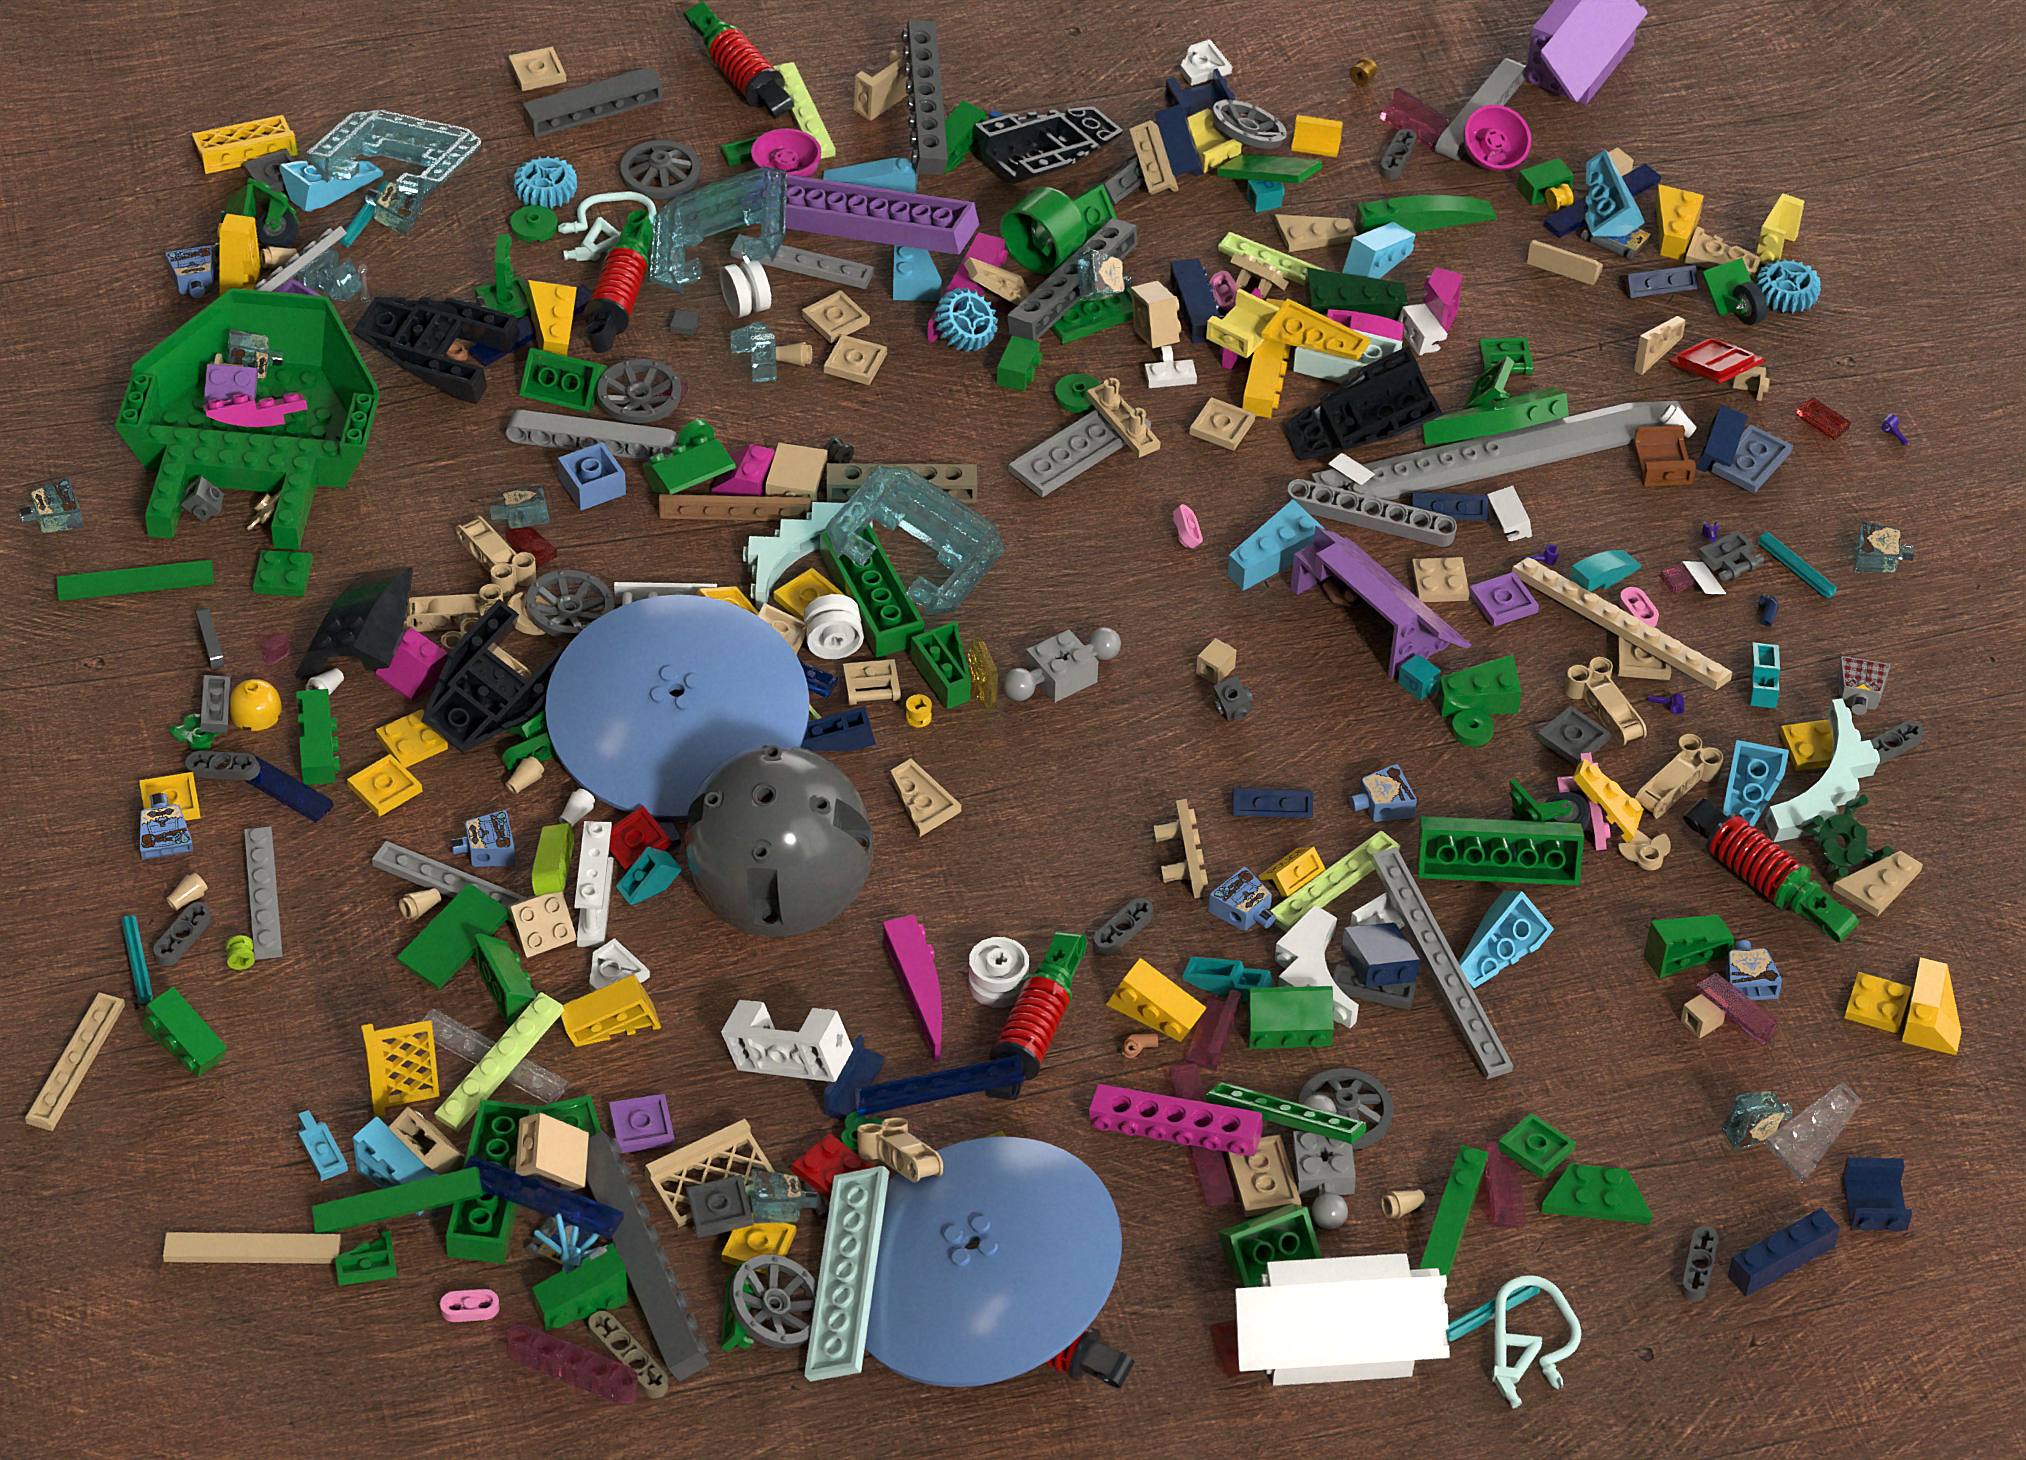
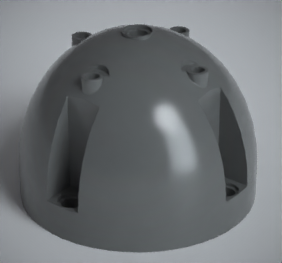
[684,745,874,937]

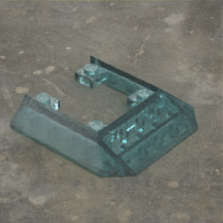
[306,110,483,203]
[649,166,787,293]
[826,466,1006,616]

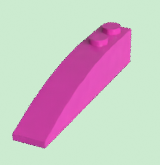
[928,232,1008,342]
[883,914,942,1062]

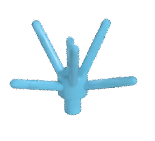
[534,1212,607,1273]

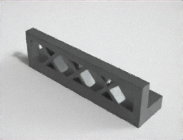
[1088,152,1145,205]

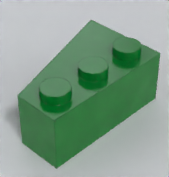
[944,100,987,174]
[911,621,971,710]
[1438,654,1522,717]
[296,689,340,785]
[1644,915,1734,979]
[142,987,227,1077]
[532,1243,628,1331]

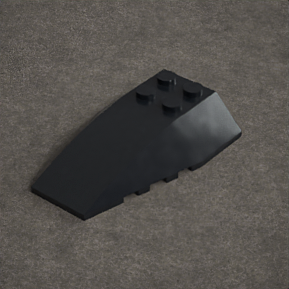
[974,106,1123,184]
[1283,346,1443,461]
[295,567,413,678]

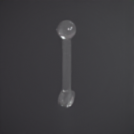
[358,264,370,303]

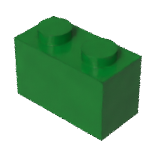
[1517,158,1574,206]
[997,335,1043,391]

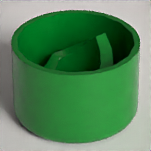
[1000,186,1087,274]

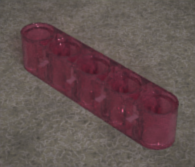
[506,1324,639,1405]

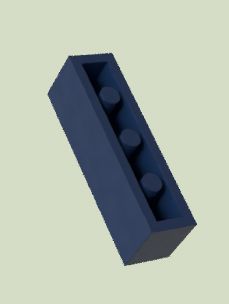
[1169,258,1224,344]
[1728,1207,1840,1297]

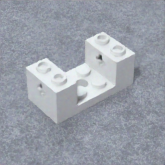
[721,1000,853,1082]

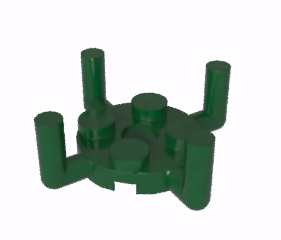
[1801,795,1893,883]

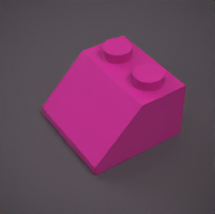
[1422,267,1463,333]
[711,444,774,497]
[375,627,448,702]

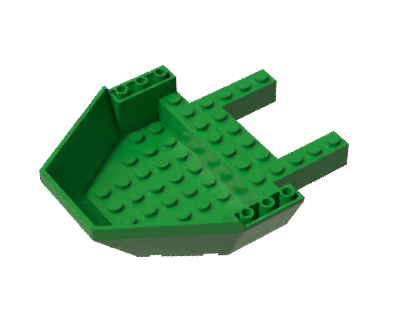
[115,288,379,550]

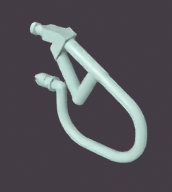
[558,192,657,261]
[1492,1275,1581,1408]

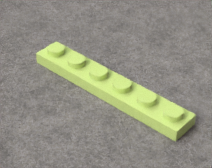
[773,62,835,159]
[435,992,564,1132]

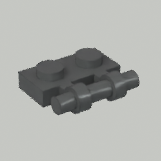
[1698,530,1764,582]

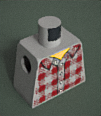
[1837,656,1891,715]

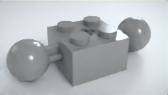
[1002,627,1121,703]
[1292,1094,1356,1229]

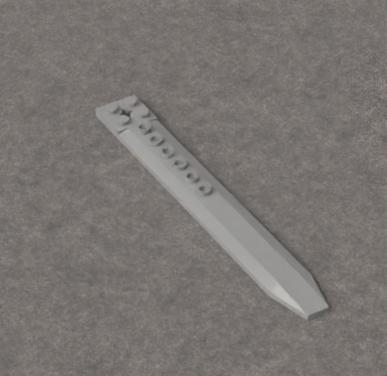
[1311,401,1687,509]

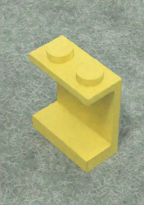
[1188,108,1242,173]
[1756,193,1805,265]
[1206,289,1280,358]

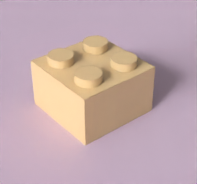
[1131,281,1181,348]

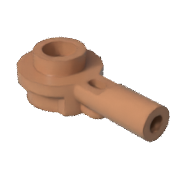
[444,342,468,362]

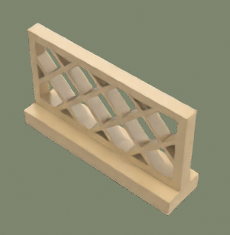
[644,1119,778,1228]

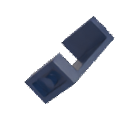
[1165,68,1236,118]
[1842,1158,1912,1232]

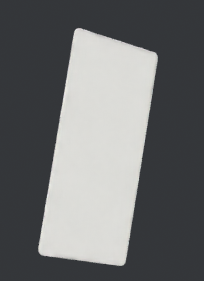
[1329,453,1375,485]

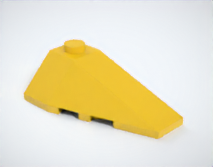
[1902,957,1961,1055]

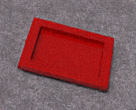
[1669,338,1764,384]

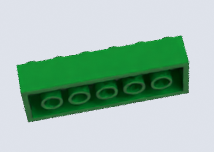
[820,520,925,658]
[1416,816,1584,886]
[446,1099,537,1264]

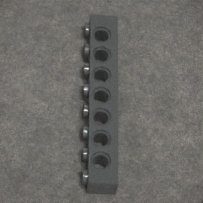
[901,19,948,175]
[1007,218,1138,341]

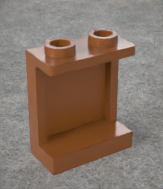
[1633,425,1696,487]

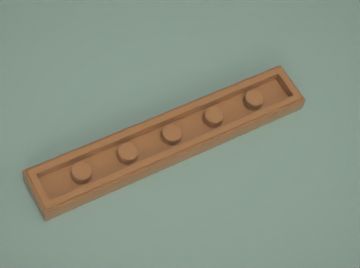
[659,494,811,521]

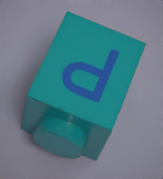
[1247,180,1285,213]
[1398,654,1441,701]

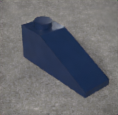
[800,706,876,751]

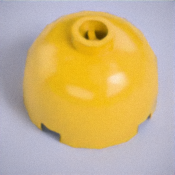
[229,679,282,731]

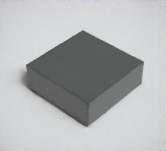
[670,310,700,336]

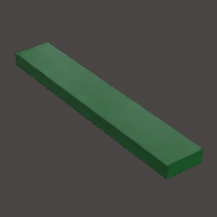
[57,560,214,601]
[1206,1082,1366,1144]
[312,1167,483,1234]

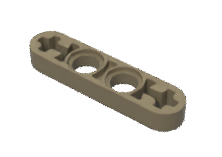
[589,1311,668,1399]

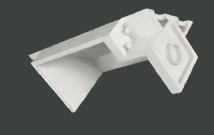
[1235,1253,1450,1386]

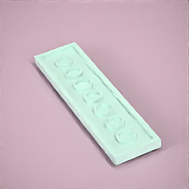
[804,1166,889,1381]

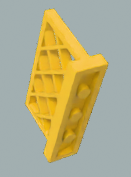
[192,115,298,174]
[361,1020,439,1117]

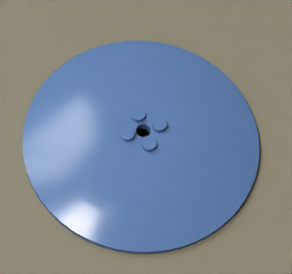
[545,595,809,819]
[864,1137,1122,1387]

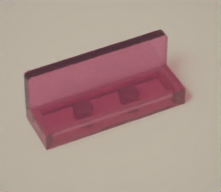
[1380,87,1450,150]
[1696,973,1778,1046]
[1185,990,1241,1071]
[1484,1142,1526,1228]

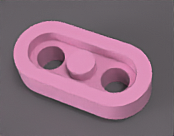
[1209,271,1239,312]
[1173,504,1203,548]
[1619,587,1659,627]
[440,1289,499,1322]

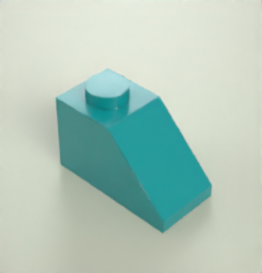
[616,847,682,905]

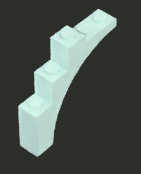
[743,502,873,609]
[1765,698,1880,842]

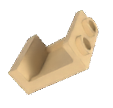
[854,50,908,121]
[766,443,827,509]
[515,1113,589,1192]

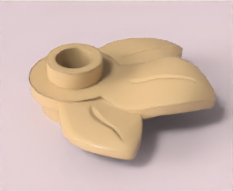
[247,491,281,530]
[1618,830,1671,870]

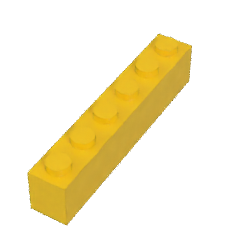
[1243,298,1291,418]

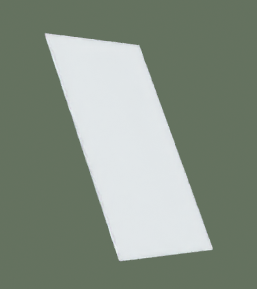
[1682,561,1726,594]

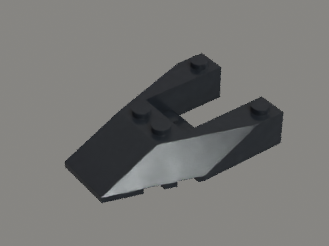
[353,297,520,404]
[421,599,565,753]

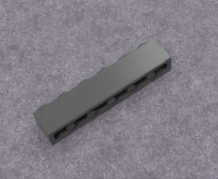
[523,67,663,138]

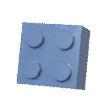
[558,442,626,511]

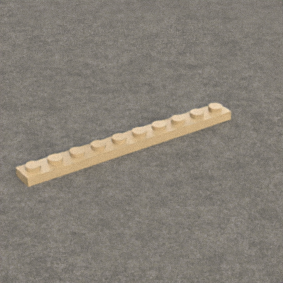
[1512,557,1732,690]

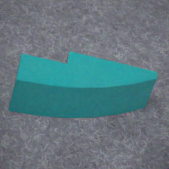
[1570,550,1641,592]
[1750,642,1780,708]
[1182,957,1274,1003]

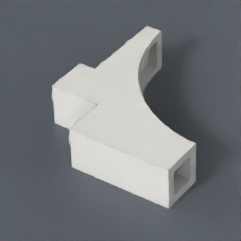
[1275,905,1359,1028]

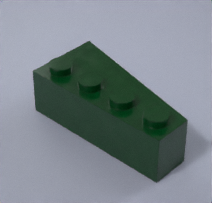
[1304,267,1408,320]

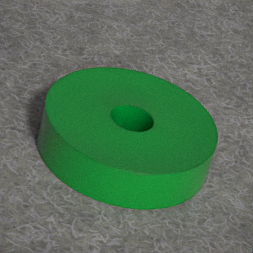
[676,419,714,446]
[1452,709,1494,747]

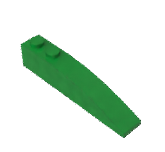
[1355,195,1496,235]
[1421,387,1569,445]
[1419,1145,1489,1284]

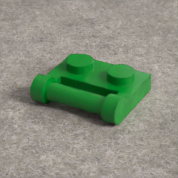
[495,234,514,299]
[1478,337,1533,375]

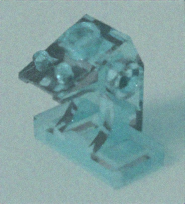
[298,247,363,301]
[730,322,777,382]

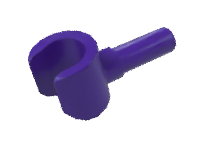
[1882,414,1908,445]
[1702,521,1719,542]
[1522,545,1559,565]
[1648,693,1684,714]

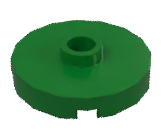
[510,205,558,243]
[1055,374,1101,413]

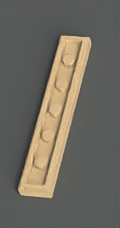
[25,992,125,1131]
[163,1232,341,1264]

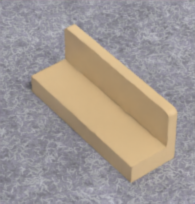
[1130,120,1179,194]
[1527,240,1603,285]

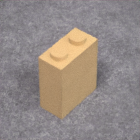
[388,1107,466,1175]

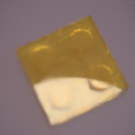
[968,636,998,710]

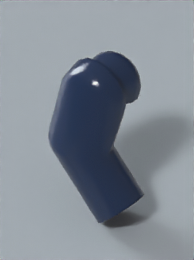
[1758,594,1779,626]

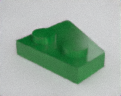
[335,1230,397,1286]

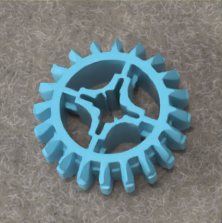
[513,155,577,209]
[1756,258,1821,314]
[934,287,998,353]

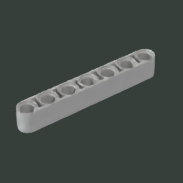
[1435,58,1527,161]
[506,410,678,460]
[1286,479,1457,547]

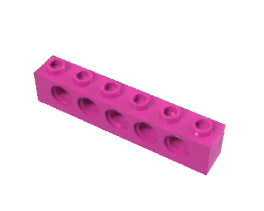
[1089,1084,1263,1157]

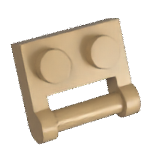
[843,659,901,705]

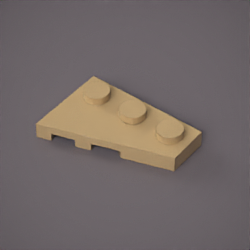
[1685,226,1761,280]
[964,257,1031,306]
[1634,316,1686,375]
[890,758,961,837]

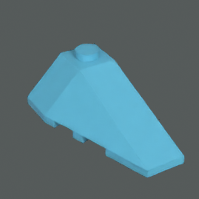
[1585,149,1645,236]
[823,158,918,194]
[279,161,383,211]
[1722,740,1789,827]
[1458,891,1554,988]

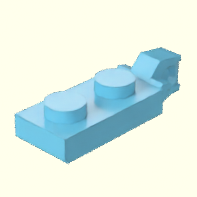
[298,1110,348,1181]

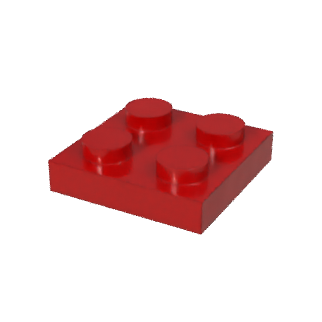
[609,806,672,872]
[791,1133,872,1201]

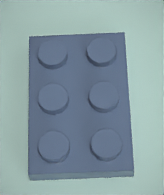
[1712,424,1793,494]

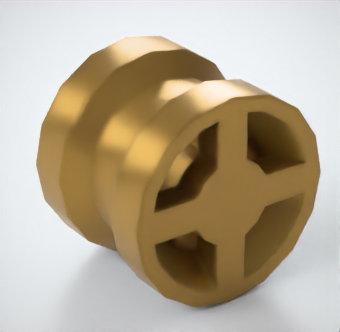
[1349,57,1378,86]

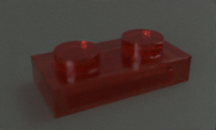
[1796,397,1851,440]
[506,522,557,568]
[1210,1319,1256,1379]

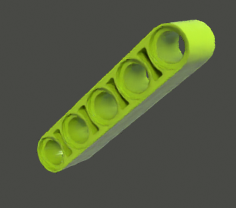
[532,822,574,896]

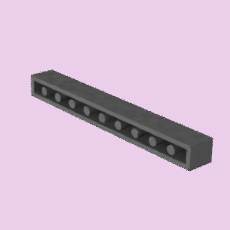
[586,1131,710,1381]

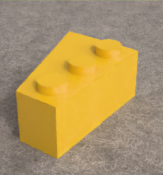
[1655,184,1704,261]
[217,214,261,296]
[526,280,577,356]
[1106,958,1206,1042]
[561,974,661,1047]

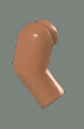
[1323,580,1358,607]
[1121,1033,1158,1058]

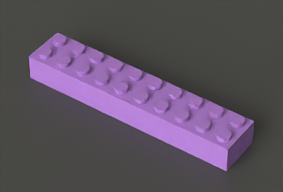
[743,171,979,255]

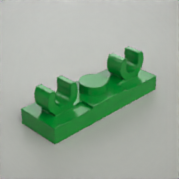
[720,1263,757,1352]

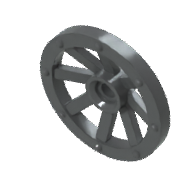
[1210,100,1287,149]
[621,140,701,199]
[597,359,682,423]
[526,570,614,639]
[1298,1068,1394,1150]
[729,1254,818,1348]

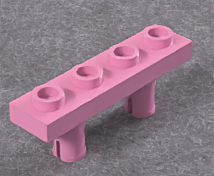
[1557,752,1611,850]

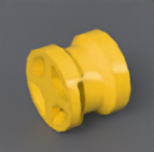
[1545,183,1573,211]
[906,694,932,728]

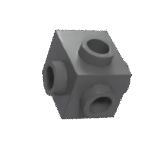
[180,476,224,522]
[1214,675,1254,721]

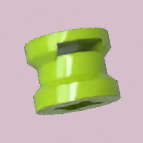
[225,936,255,970]

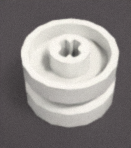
[720,258,771,318]
[803,594,864,659]
[969,937,1029,1008]

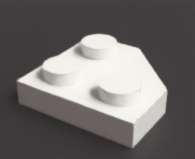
[1180,40,1232,86]
[589,938,650,992]

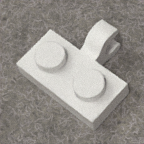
[1144,345,1197,388]

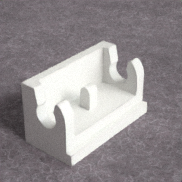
[1398,304,1447,356]
[1487,486,1532,541]
[1350,892,1405,929]

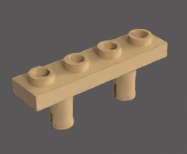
[1087,378,1160,457]
[1153,799,1208,899]

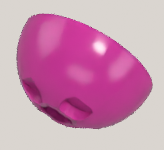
[1463,105,1531,171]
[751,129,821,178]

